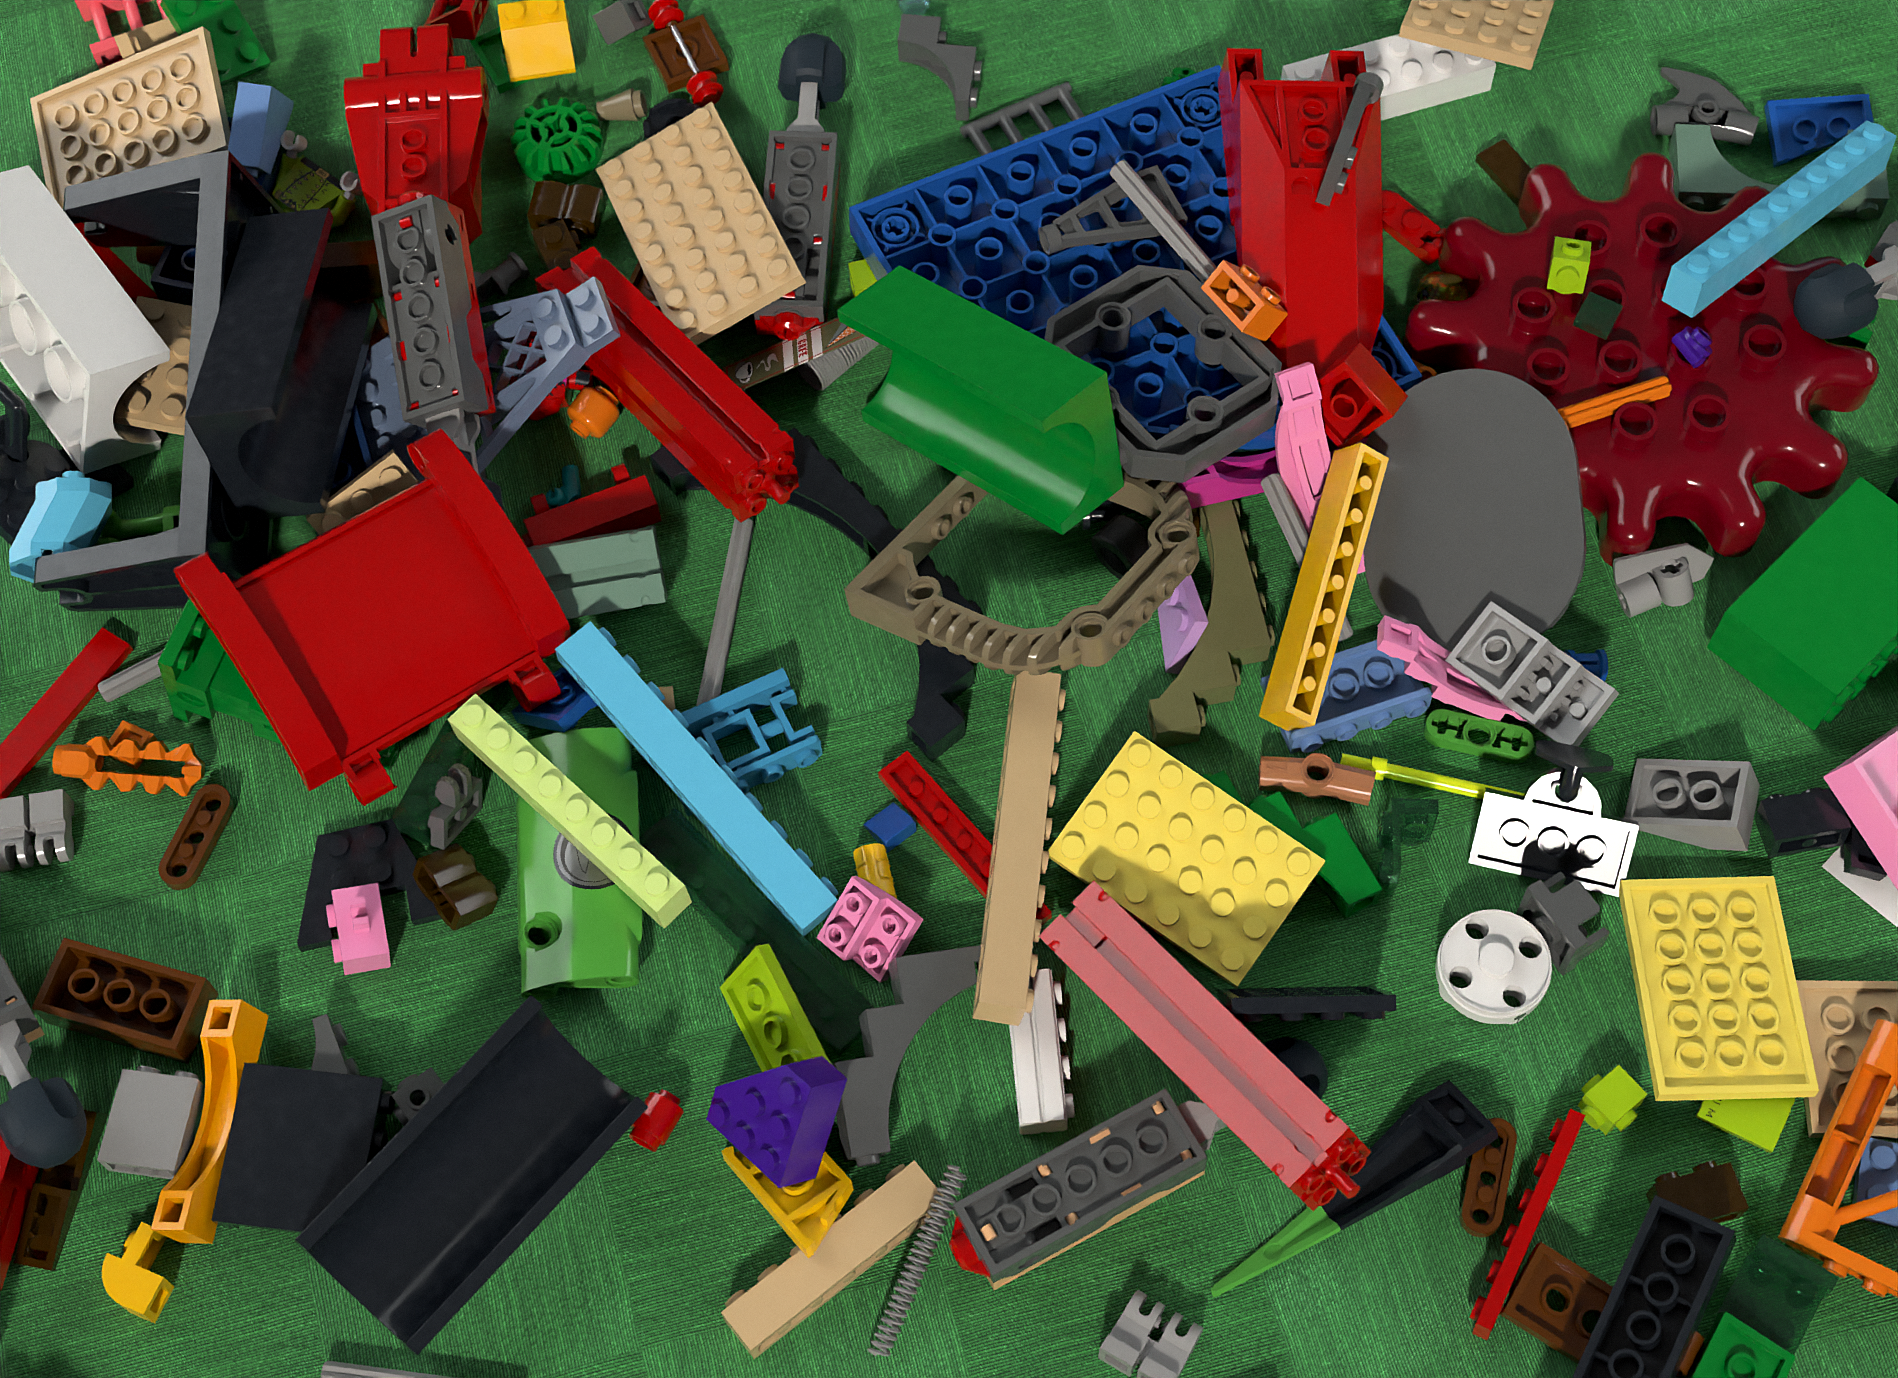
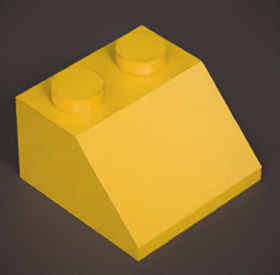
[497,0,576,82]

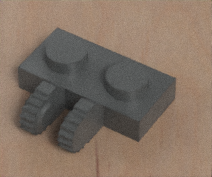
[428,763,482,850]

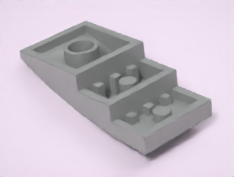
[1445,601,1619,746]

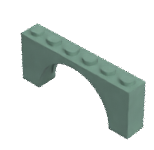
[1669,124,1889,220]

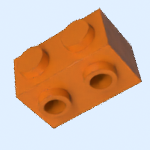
[1201,260,1288,342]

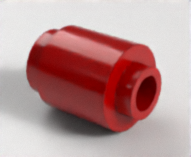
[629,1089,684,1152]

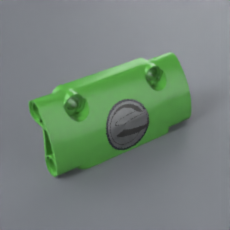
[516,727,642,1000]

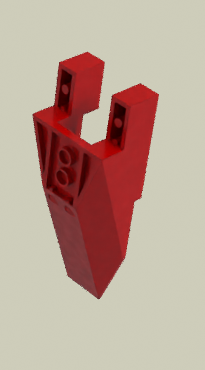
[1218,48,1384,377]

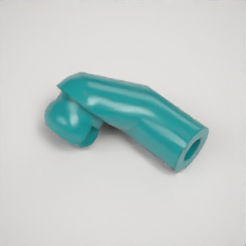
[546,465,581,509]

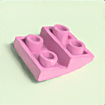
[816,876,924,982]

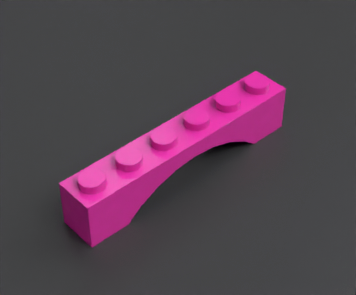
[1177,433,1370,509]

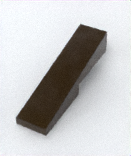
[14,1110,108,1271]

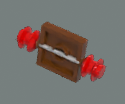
[642,0,729,107]

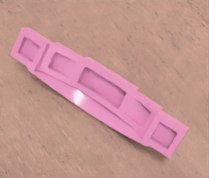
[1274,362,1365,574]
[1377,615,1526,721]

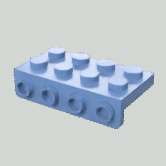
[1260,640,1433,754]

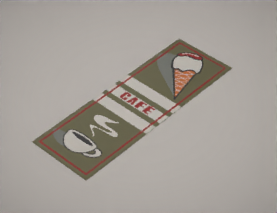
[723,317,866,390]

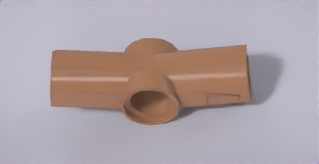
[1258,753,1376,806]

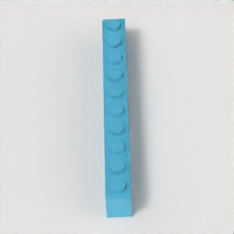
[1661,120,1897,318]
[555,621,838,938]

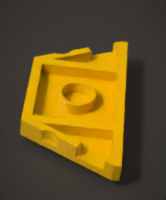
[721,1146,854,1258]

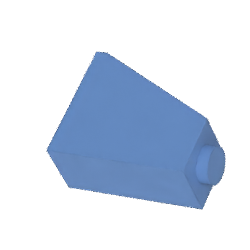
[228,82,294,178]

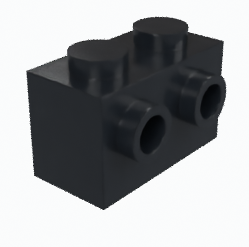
[1754,787,1851,858]

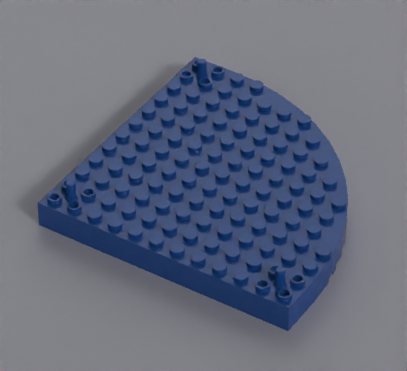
[849,65,1422,454]

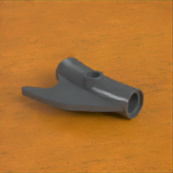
[1650,67,1760,147]

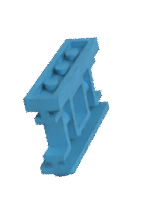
[678,668,823,816]

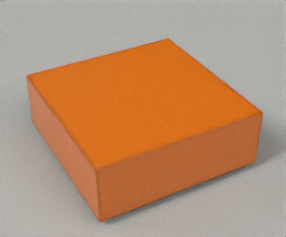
[109,720,157,770]

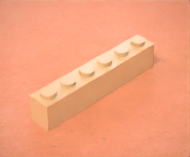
[721,1160,944,1359]

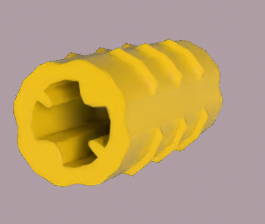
[853,843,898,900]

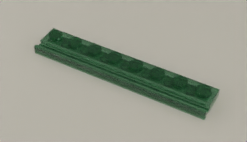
[639,807,874,1056]

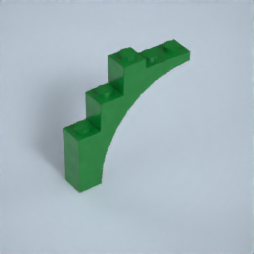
[1201,770,1382,919]

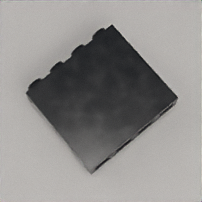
[211,1062,395,1233]

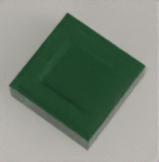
[1573,292,1623,340]

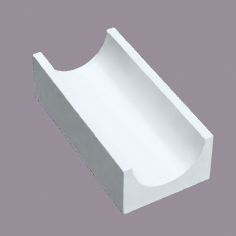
[0,165,170,474]

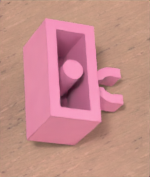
[326,883,391,975]

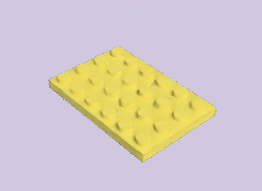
[1048,731,1325,989]
[1619,876,1819,1101]

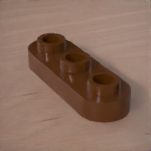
[158,784,234,890]
[1460,1118,1517,1238]

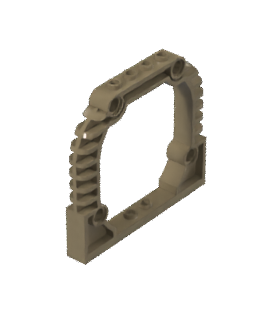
[844,467,1200,676]

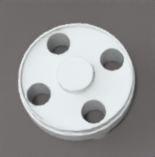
[1435,909,1552,1024]

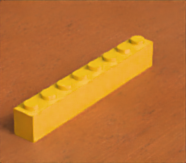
[1259,442,1389,731]

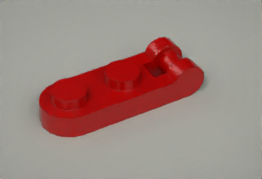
[1382,190,1446,265]

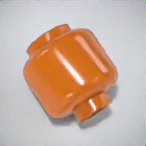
[567,385,620,439]

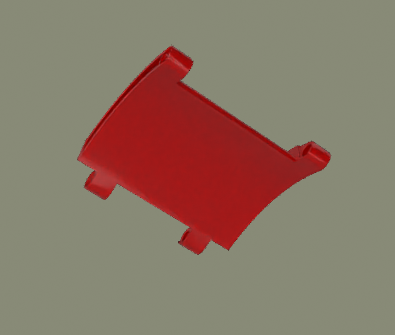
[173,428,571,806]

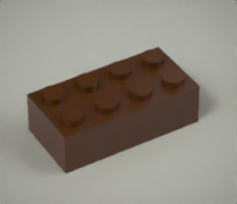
[32,937,219,1064]

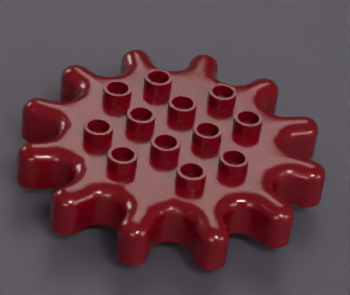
[1403,152,1879,567]

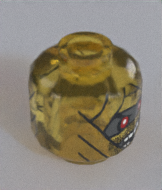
[1416,271,1468,304]

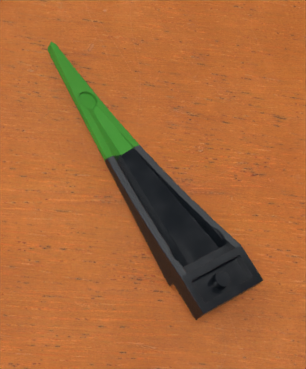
[1211,1080,1498,1297]

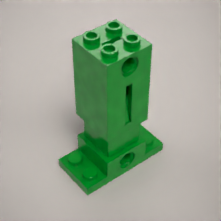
[157,599,398,771]

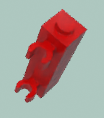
[521,463,662,547]

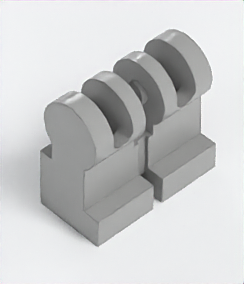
[0,789,74,872]
[1098,1290,1204,1378]

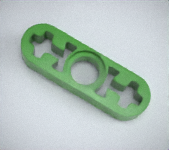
[1424,709,1534,764]

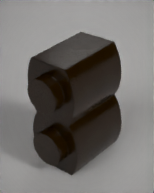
[527,181,605,240]
[412,843,498,931]

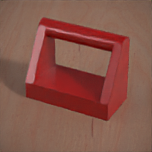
[424,0,490,40]

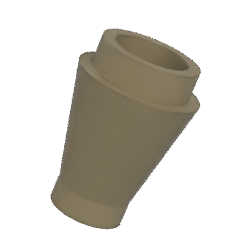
[596,88,648,121]

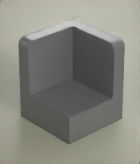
[593,0,653,45]

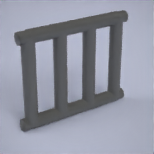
[960,82,1085,156]

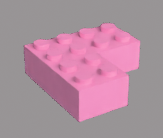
[1823,725,1898,890]

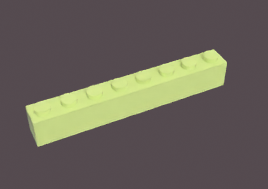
[448,694,692,929]

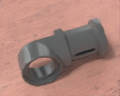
[473,252,530,305]

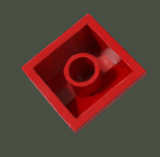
[1317,342,1408,449]

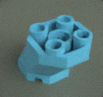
[9,471,112,583]

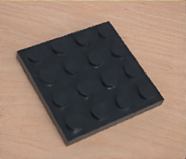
[1217,986,1396,1022]

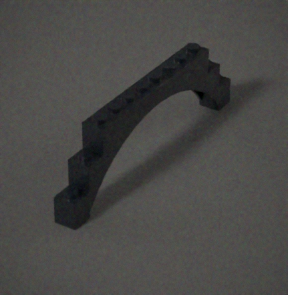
[650,427,984,762]

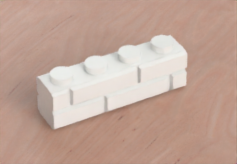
[1009,968,1074,1135]

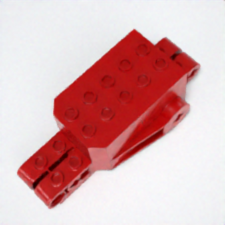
[344,23,489,245]

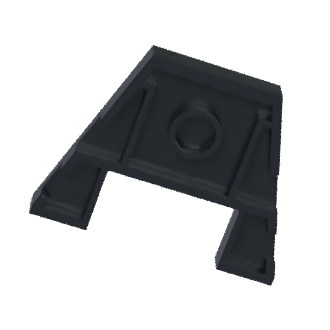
[297,819,442,952]

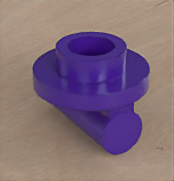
[1671,326,1713,368]

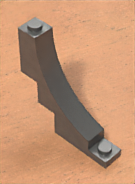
[833,945,981,1167]

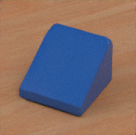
[864,802,917,853]

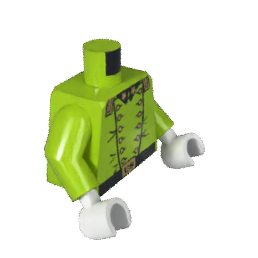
[272,130,363,229]

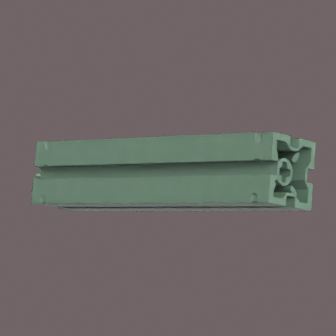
[527,526,668,619]

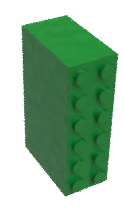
[1707,476,1898,731]

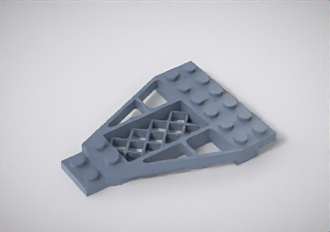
[355,276,621,481]

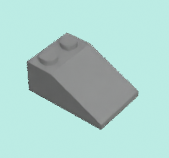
[1624,758,1760,851]

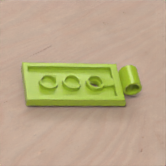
[720,943,831,1072]

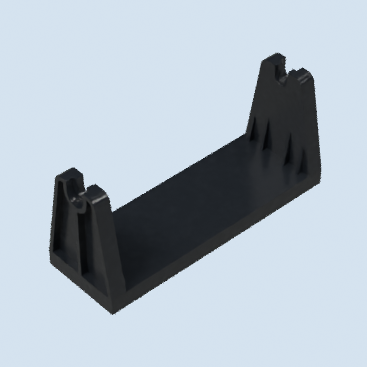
[33,150,285,612]

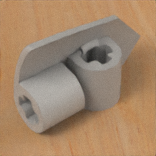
[1613,543,1714,618]

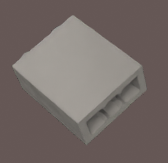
[97,1066,205,1180]

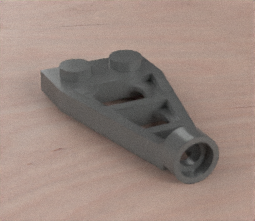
[1315,72,1384,206]
[1038,165,1188,255]

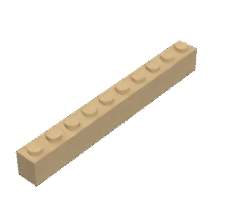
[972,671,1066,1026]

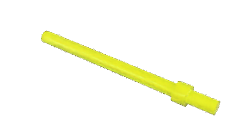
[1340,753,1525,799]

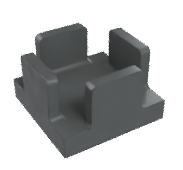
[1516,872,1610,976]

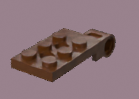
[1499,1242,1705,1378]

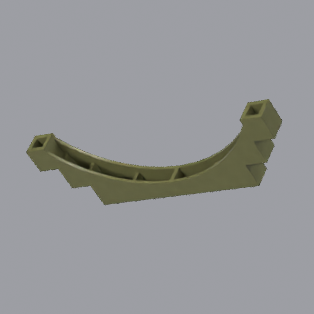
[1147,499,1275,748]

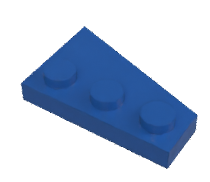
[1764,94,1874,168]

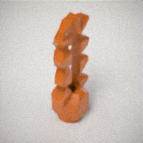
[52,736,205,796]

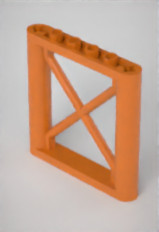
[1778,1019,1898,1298]

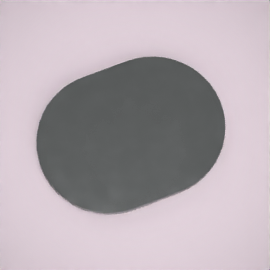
[1363,369,1587,652]

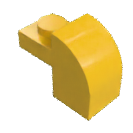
[102,1222,175,1324]

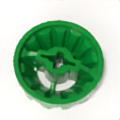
[510,97,604,184]

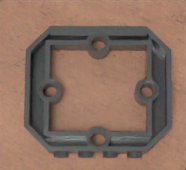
[1045,265,1282,483]

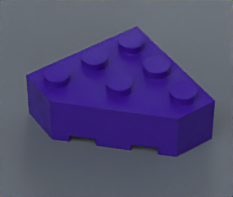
[706,1056,848,1188]

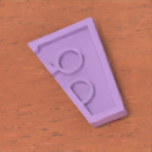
[1158,575,1209,674]

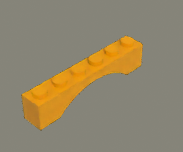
[151,999,269,1244]

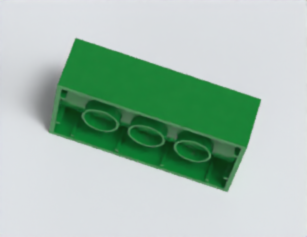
[837,265,1124,535]

